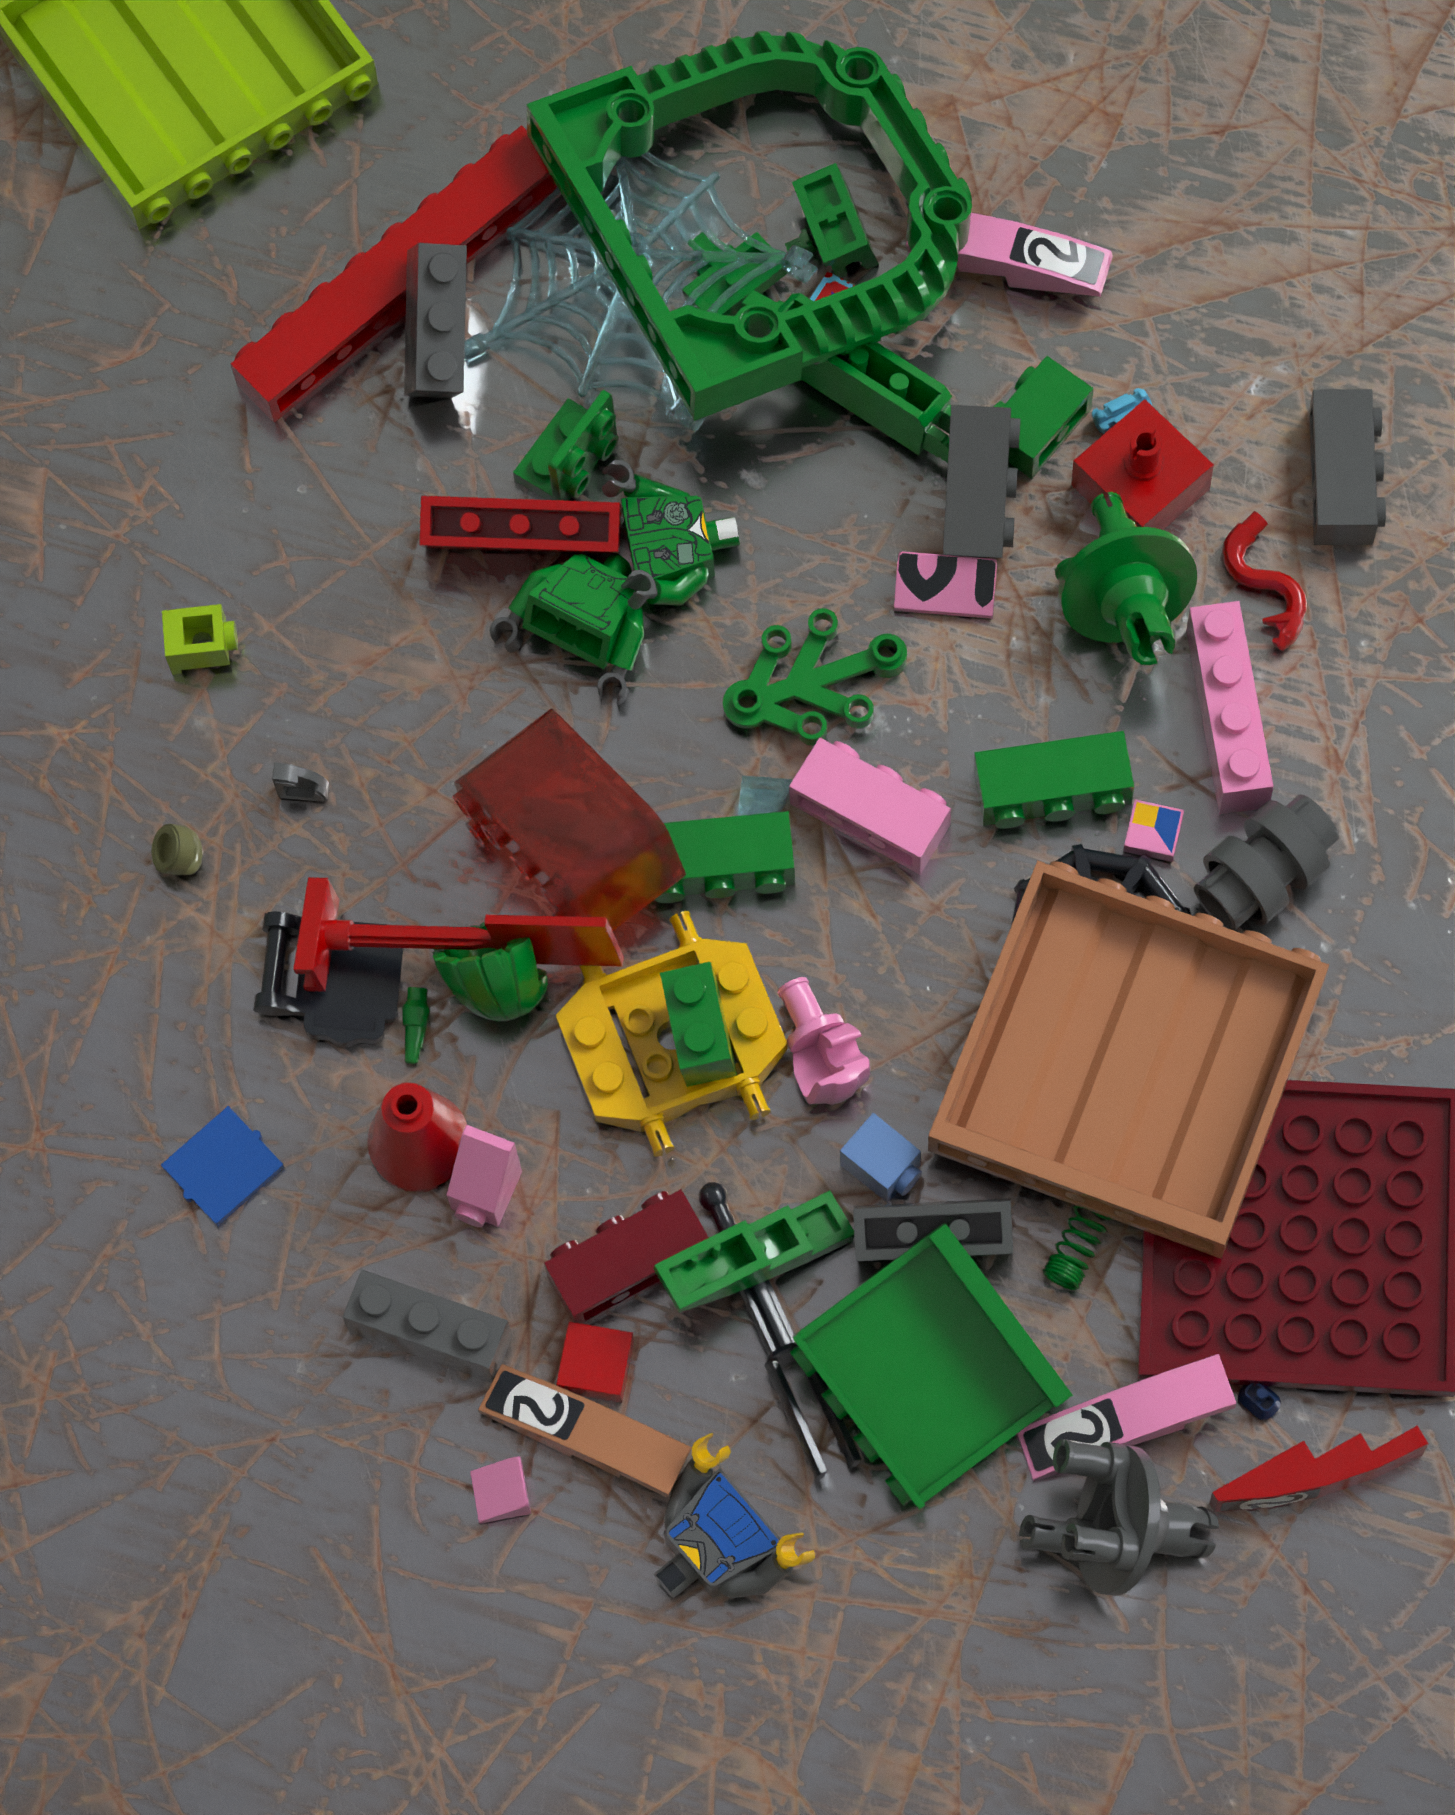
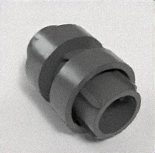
[1194,794,1339,931]

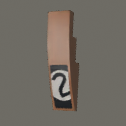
[478,1364,692,1498]

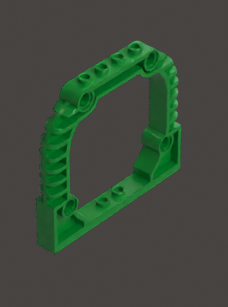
[526,31,972,421]

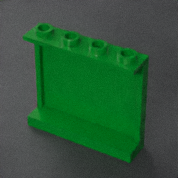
[790,1223,1073,1510]

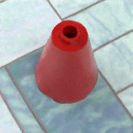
[367,1083,467,1192]

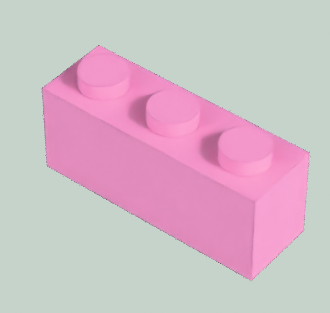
[789,738,951,875]

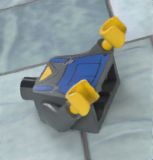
[654,1433,815,1598]

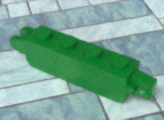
[741,290,952,463]

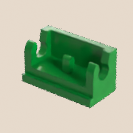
[792,163,879,277]

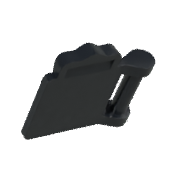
[253,911,404,1048]

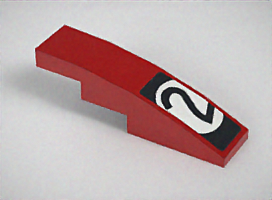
[1209,1425,1429,1512]

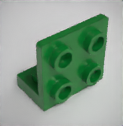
[513,390,619,501]

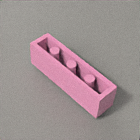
[1186,601,1274,815]

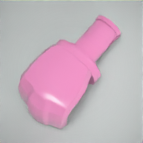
[777,977,870,1105]

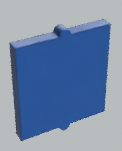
[161,1106,285,1227]

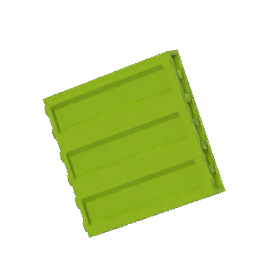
[0,0,379,230]

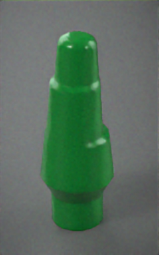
[402,987,430,1065]

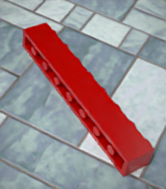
[230,125,559,423]

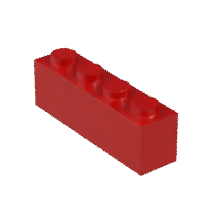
[419,496,622,555]

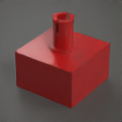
[1071,399,1214,530]

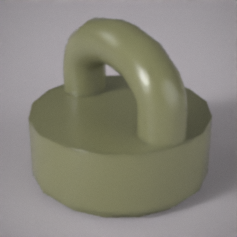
[151,824,203,875]

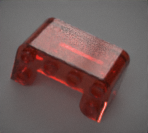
[452,709,686,931]

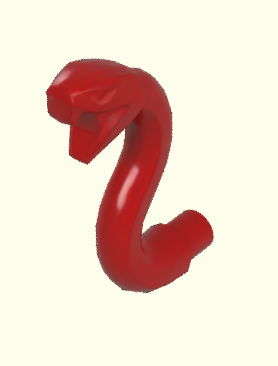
[1222,511,1307,651]

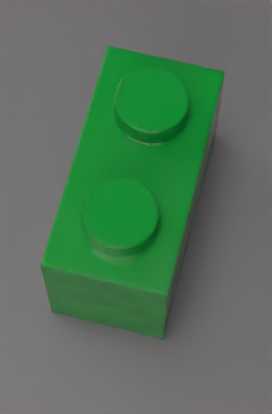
[994,356,1094,479]
[660,961,737,1087]

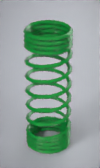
[1043,1206,1114,1290]

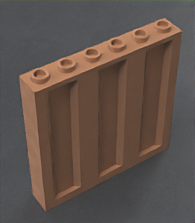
[928,860,1329,1259]

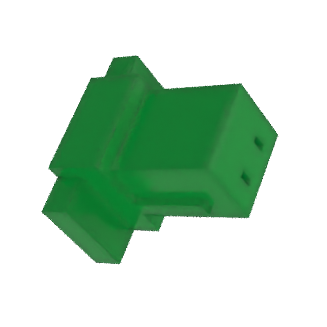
[785,228,819,259]

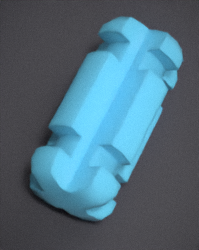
[1091,388,1152,434]

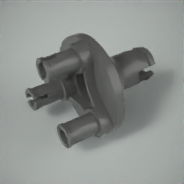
[1019,1439,1219,1596]

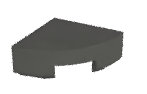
[272,762,330,802]

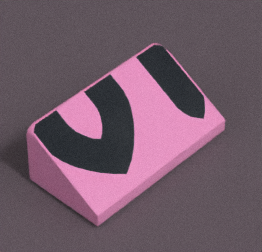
[894,552,997,619]

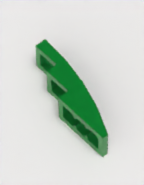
[653,1190,855,1313]

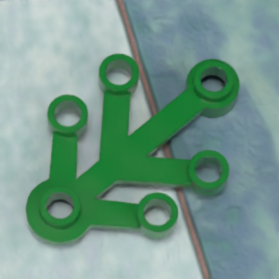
[723,608,907,746]

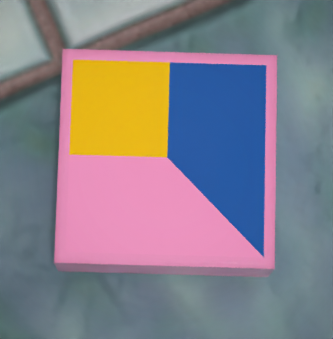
[1123,799,1184,862]

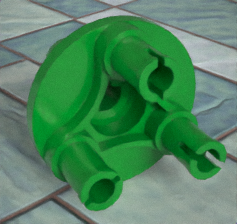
[1055,492,1197,665]

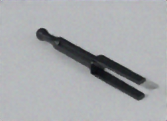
[698,1182,861,1480]

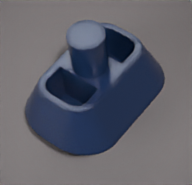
[1238,1383,1281,1420]

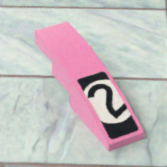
[905,213,1113,297]
[1017,1354,1237,1482]

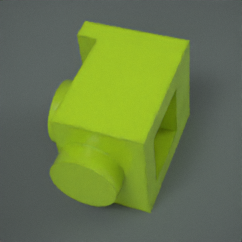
[162,604,238,675]

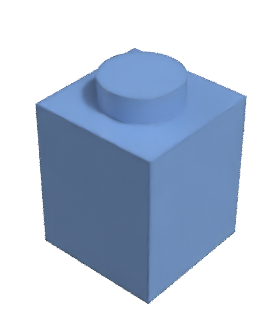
[840,1113,922,1203]

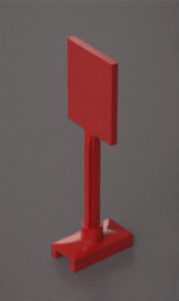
[293,877,624,992]

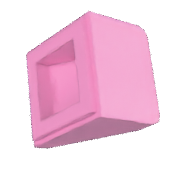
[470,1456,531,1524]

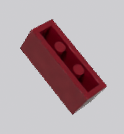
[544,1189,709,1324]

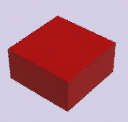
[556,1322,635,1403]

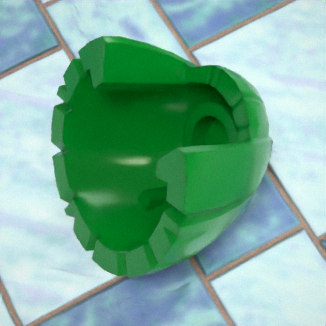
[432,922,548,1021]

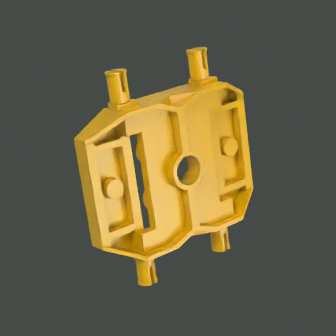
[556,911,788,1157]

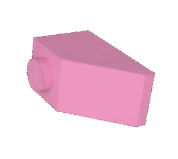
[447,1125,522,1227]

